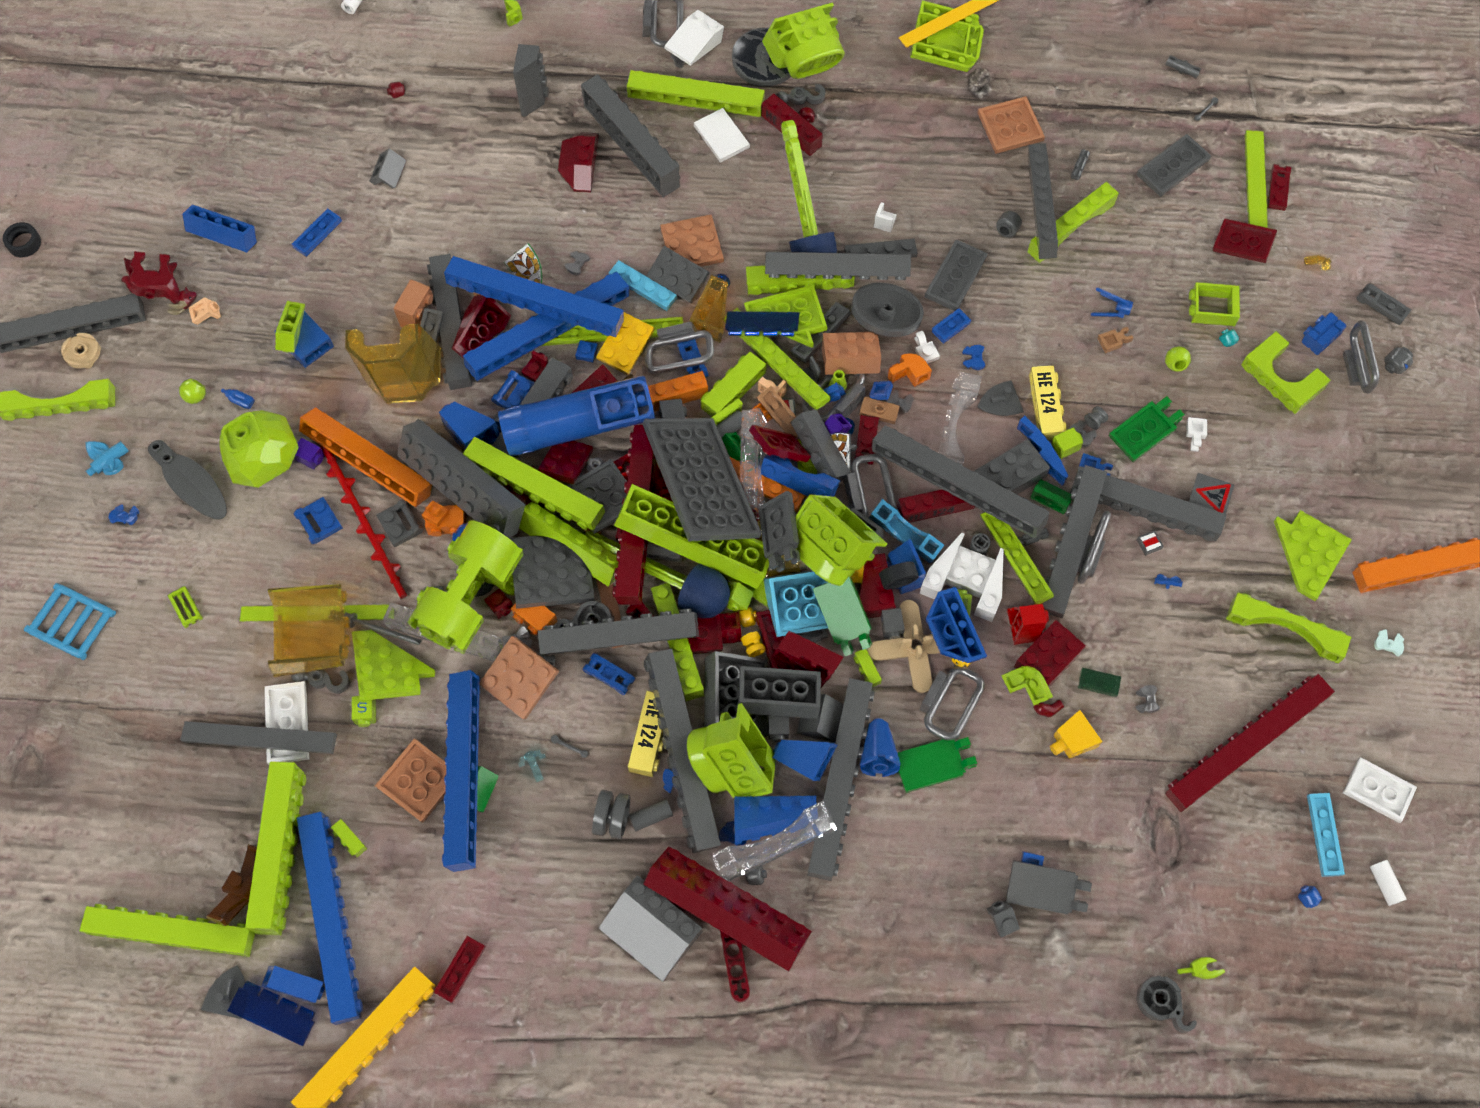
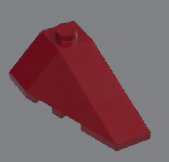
[452,294,512,359]

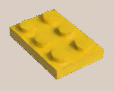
[596,312,655,375]

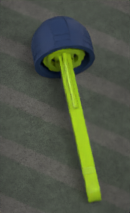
[781,120,837,253]
[585,531,730,618]

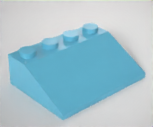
[763,570,828,637]

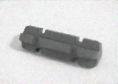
[1071,149,1090,180]
[1017,527,1049,546]

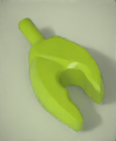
[1177,957,1225,979]

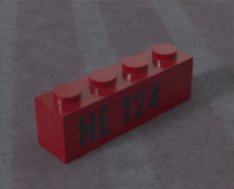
[761,94,823,156]
[897,489,975,523]

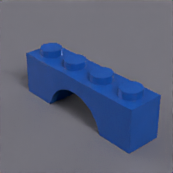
[759,455,840,497]

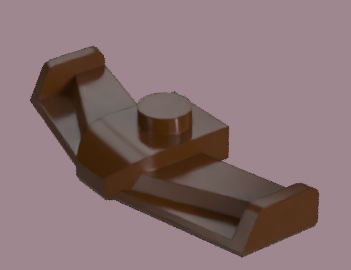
[206,844,257,926]

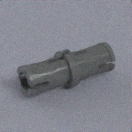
[1166,55,1201,79]

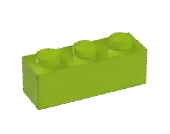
[853,649,882,687]
[331,819,367,858]

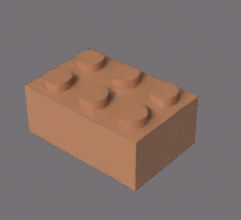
[822,332,881,375]

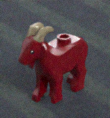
[121,251,197,315]

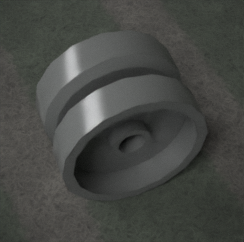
[592,789,631,840]

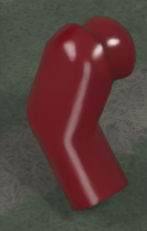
[1033,700,1064,718]

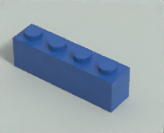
[182,204,256,253]

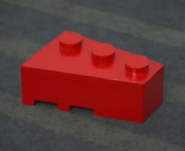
[1007,604,1049,645]

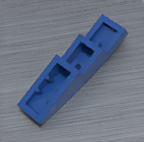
[1017,416,1068,486]

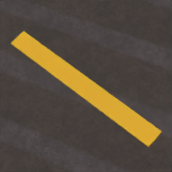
[899,0,999,48]

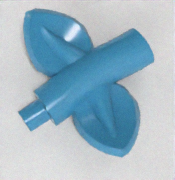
[86,441,129,477]

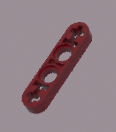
[720,931,750,1003]

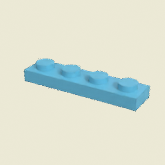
[608,260,677,311]
[1307,793,1345,877]

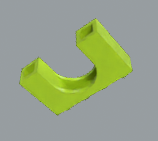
[1241,331,1331,414]

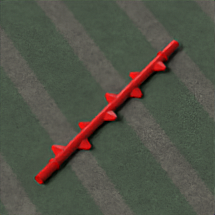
[320,446,407,599]

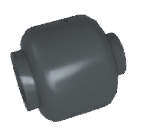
[996,211,1022,237]
[1384,347,1413,374]

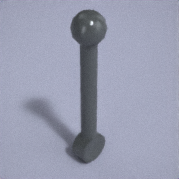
[1194,97,1218,121]
[551,735,588,758]

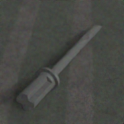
[329,609,422,645]

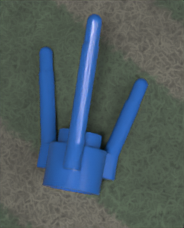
[1091,288,1133,318]

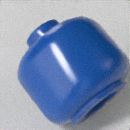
[1298,885,1322,908]

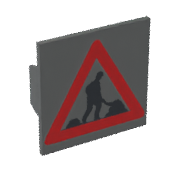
[1189,473,1234,514]

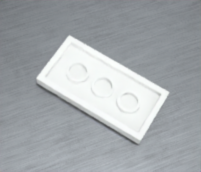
[264,681,309,765]

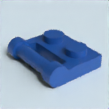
[491,370,534,409]
[293,497,343,544]

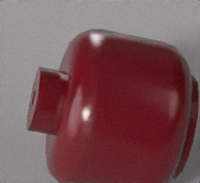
[387,82,405,98]
[798,107,815,123]

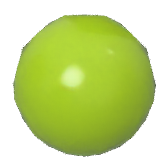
[1165,346,1191,372]
[179,378,206,404]

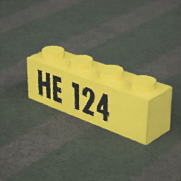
[1029,365,1066,441]
[628,691,664,777]

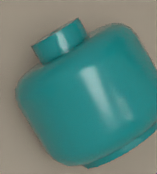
[1219,329,1239,347]

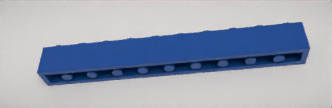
[444,256,624,337]
[463,271,629,381]
[442,670,480,872]
[297,811,363,1025]

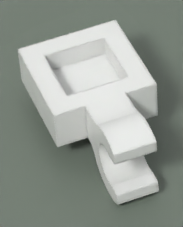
[914,331,940,364]
[1186,417,1207,452]

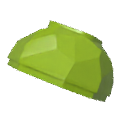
[219,410,299,488]

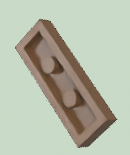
[757,386,798,438]

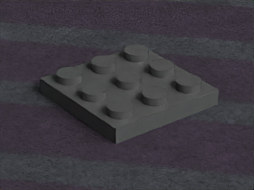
[566,459,627,534]

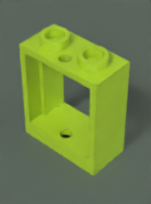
[1189,282,1240,326]

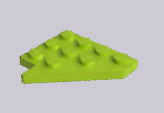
[744,285,827,348]
[1274,510,1352,601]
[352,630,435,701]

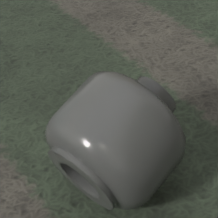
[745,864,767,885]

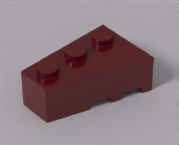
[859,553,896,619]
[772,631,844,688]

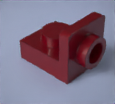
[521,350,549,382]
[484,588,513,619]
[625,602,654,618]
[720,612,742,644]

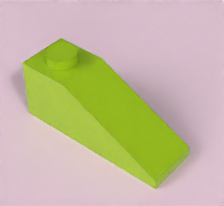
[275,301,305,353]

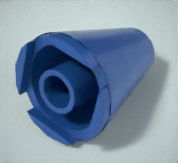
[860,718,901,777]

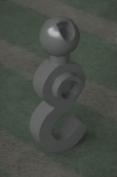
[776,84,826,105]
[291,667,350,694]

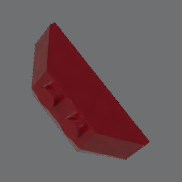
[558,132,599,193]

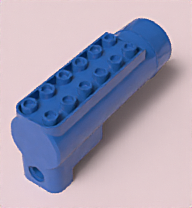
[498,375,655,456]

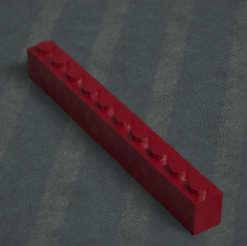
[612,425,656,605]
[1165,673,1335,812]

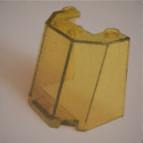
[345,324,441,404]
[268,584,350,677]

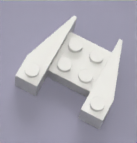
[920,533,1003,622]

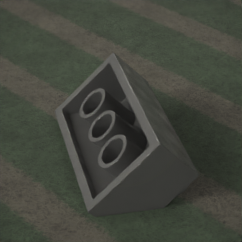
[513,44,549,117]

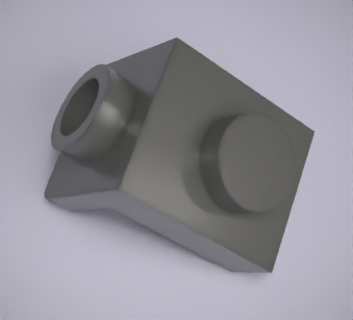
[987,901,1020,938]

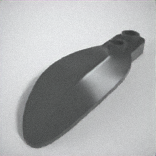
[148,440,227,520]

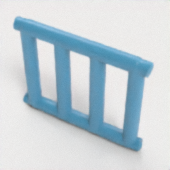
[24,583,116,660]

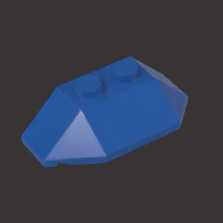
[925,587,987,663]

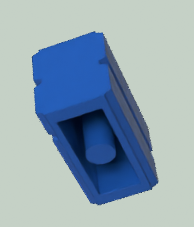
[1302,312,1347,355]

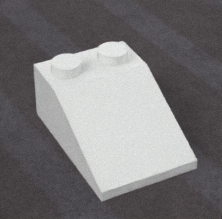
[664,10,724,66]

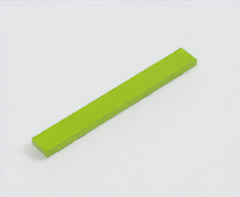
[1245,130,1268,228]
[541,317,683,346]

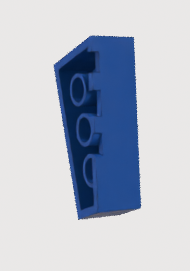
[734,796,817,845]

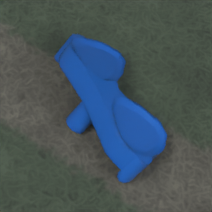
[1154,574,1183,589]

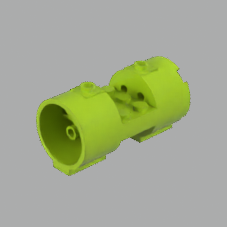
[407,520,523,655]

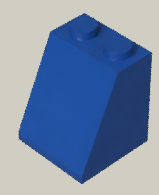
[439,402,499,451]

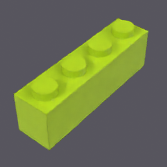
[701,352,766,417]

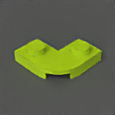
[1001,666,1053,705]

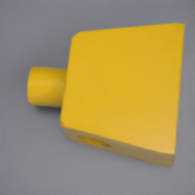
[1050,710,1103,758]

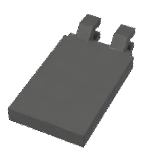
[758,491,800,572]
[1005,860,1092,914]

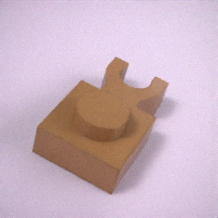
[1097,327,1133,353]

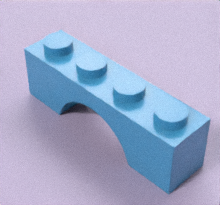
[869,499,944,563]

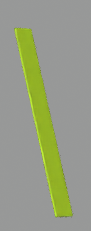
[240,605,392,622]

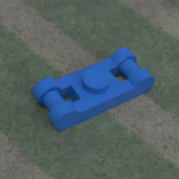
[676,339,709,378]
[582,653,635,695]

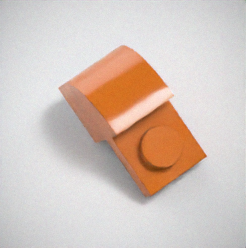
[887,353,932,387]

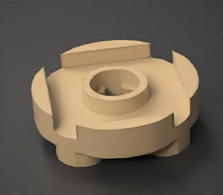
[61,333,101,369]

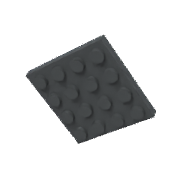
[509,532,594,609]

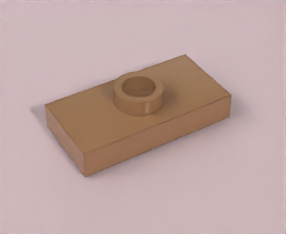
[859,397,900,424]

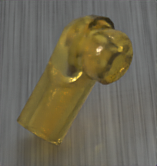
[1304,255,1332,270]

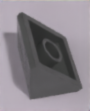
[796,694,844,743]

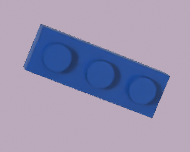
[292,208,342,257]

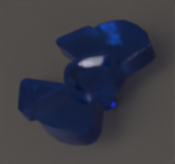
[719,821,747,850]

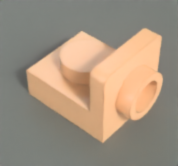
[189,297,221,325]
[758,377,787,398]

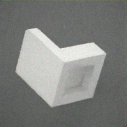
[874,202,897,233]

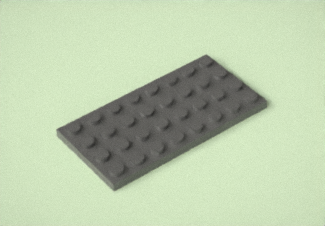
[643,418,761,541]

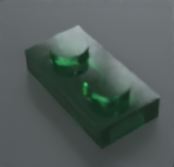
[1078,667,1121,697]

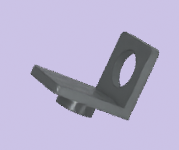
[802,356,821,383]

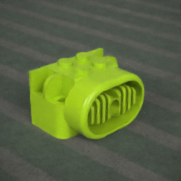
[762,2,845,79]
[795,494,887,586]
[687,703,776,798]

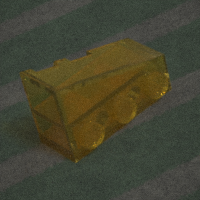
[689,275,728,343]

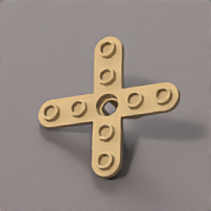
[867,600,940,693]

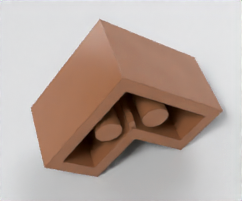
[393,279,433,333]

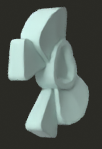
[1374,629,1404,657]

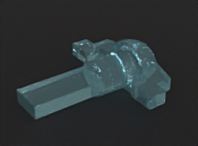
[518,751,546,782]

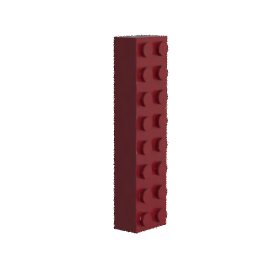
[643,846,812,972]

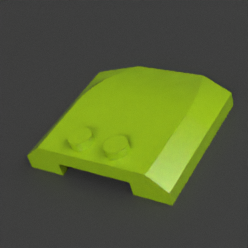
[910,0,984,72]

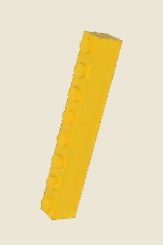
[291,966,436,1108]

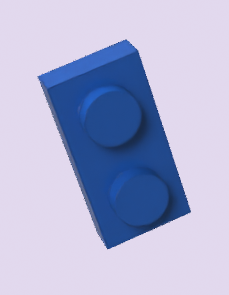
[931,308,971,344]

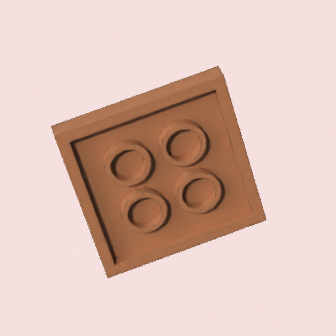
[978,96,1045,154]
[660,214,724,267]
[480,636,559,719]
[375,738,446,823]

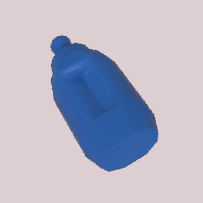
[221,388,255,409]

